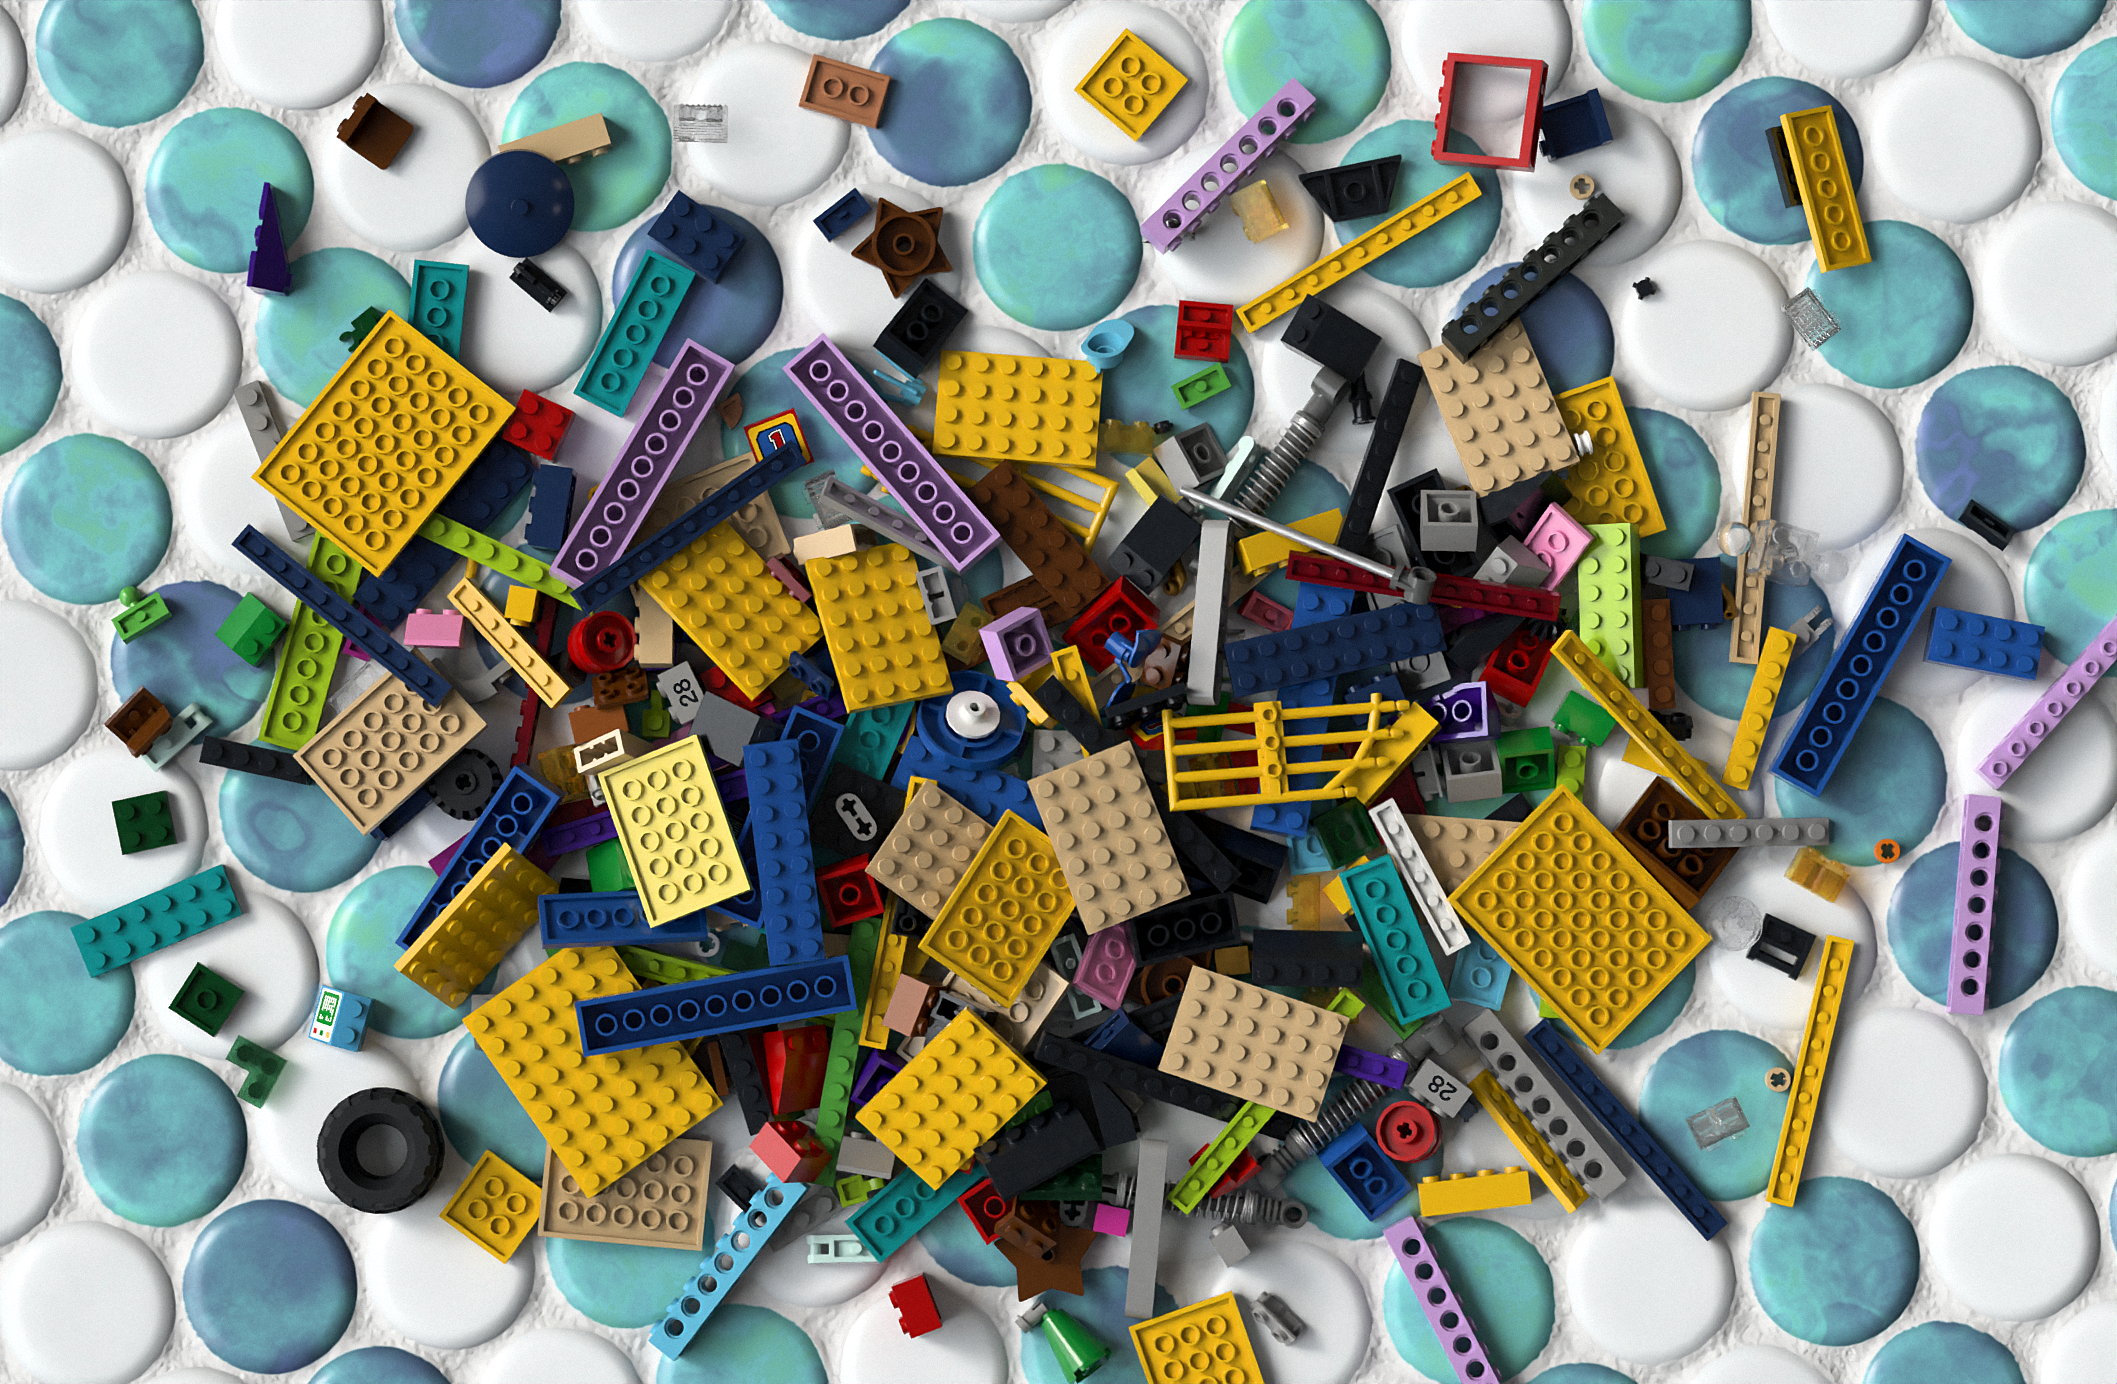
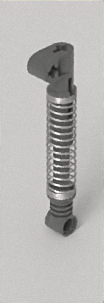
[1188,365,1352,576]
[1254,1013,1460,1191]
[1059,1169,1308,1229]

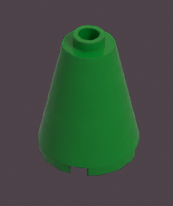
[1041,1308,1113,1384]

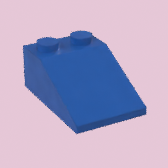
[1316,1120,1413,1222]

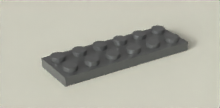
[1361,524,1454,696]

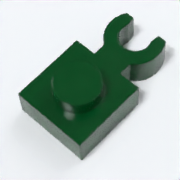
[339,306,382,353]

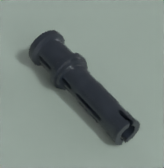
[1348,371,1377,425]

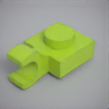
[642,690,672,739]
[835,1174,886,1208]

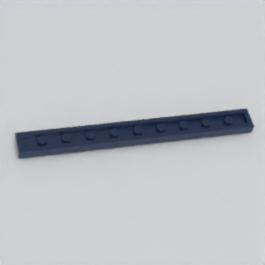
[570,440,807,616]
[231,524,454,709]
[1523,1018,1728,1241]

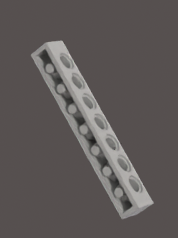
[1461,1008,1627,1200]

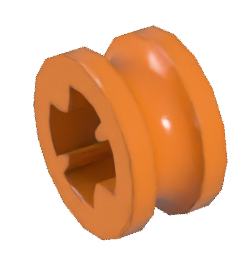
[1874,839,1900,863]

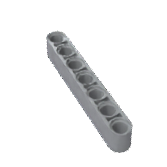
[1187,520,1235,705]
[1125,1138,1169,1319]

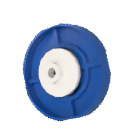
[916,670,1027,771]

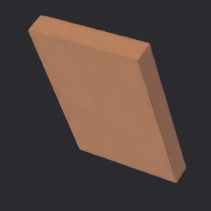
[798,54,892,130]

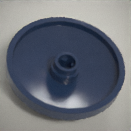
[465,149,574,258]

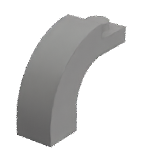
[431,658,514,705]

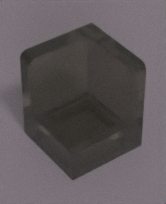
[548,649,587,688]

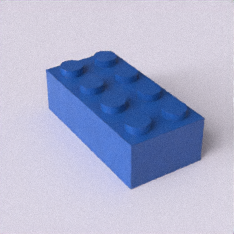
[1923,606,2045,682]

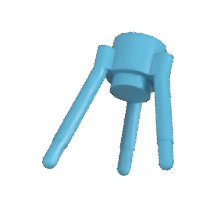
[874,350,927,408]

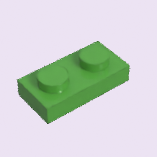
[1171,362,1232,411]

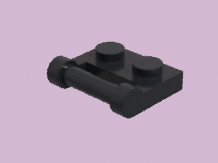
[1745,913,1817,981]

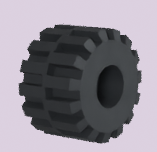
[429,748,504,821]

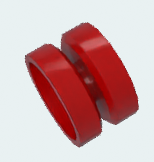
[567,610,637,675]
[1376,1101,1443,1164]

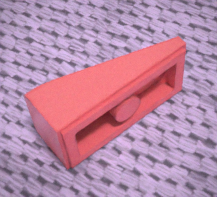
[1237,590,1294,633]

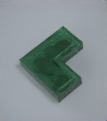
[720,933,776,972]
[226,1035,288,1109]

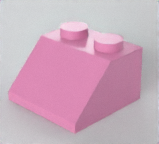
[404,609,466,649]

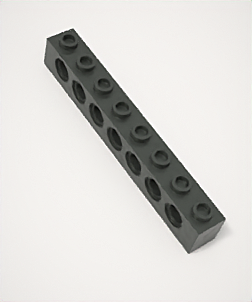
[1441,193,1625,365]

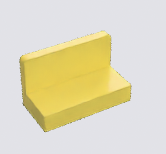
[1125,457,1183,507]

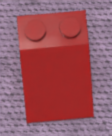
[1062,575,1161,674]
[1477,622,1560,708]
[762,1024,829,1115]

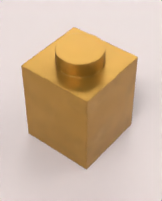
[1214,946,1253,975]

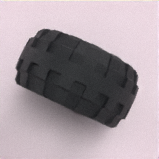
[316,1087,445,1214]

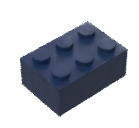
[647,190,747,285]
[524,464,578,552]

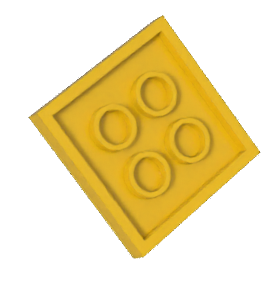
[1074,28,1188,143]
[439,1149,542,1264]

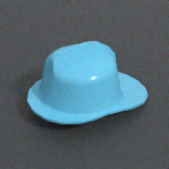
[1081,319,1134,374]

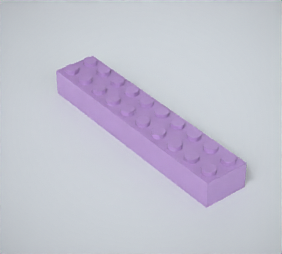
[782,333,1003,575]
[549,338,735,590]

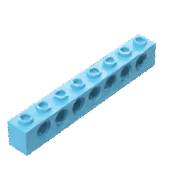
[648,1172,811,1361]

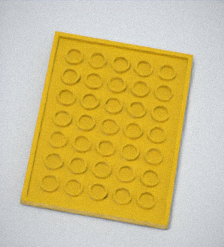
[251,309,517,579]
[1446,784,1712,1055]
[462,946,724,1199]

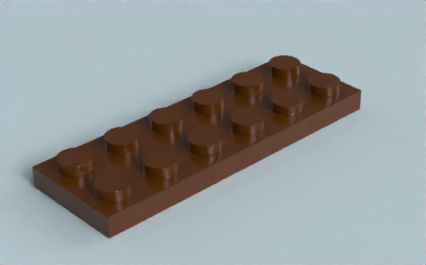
[965,458,1112,618]

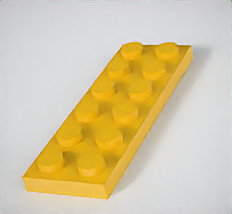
[1780,105,1872,274]

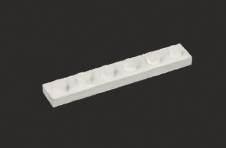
[1368,798,1471,956]

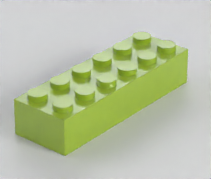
[1578,523,1644,690]

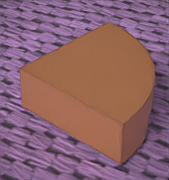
[715,392,743,430]

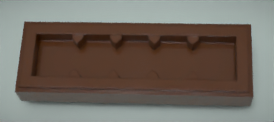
[980,575,1052,623]

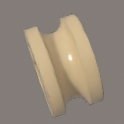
[1569,174,1594,200]
[1765,1067,1791,1092]

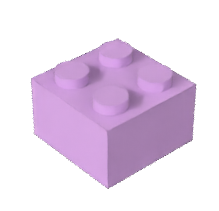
[979,607,1054,682]

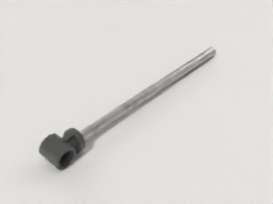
[1179,485,1437,605]

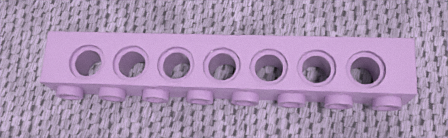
[1140,77,1316,255]
[1973,614,2117,789]
[1946,794,2005,1016]
[1382,1215,1503,1384]

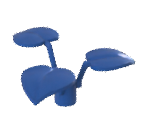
[1099,629,1163,719]

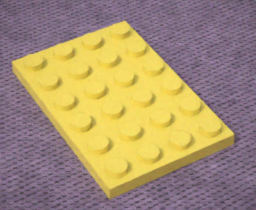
[597,734,753,928]

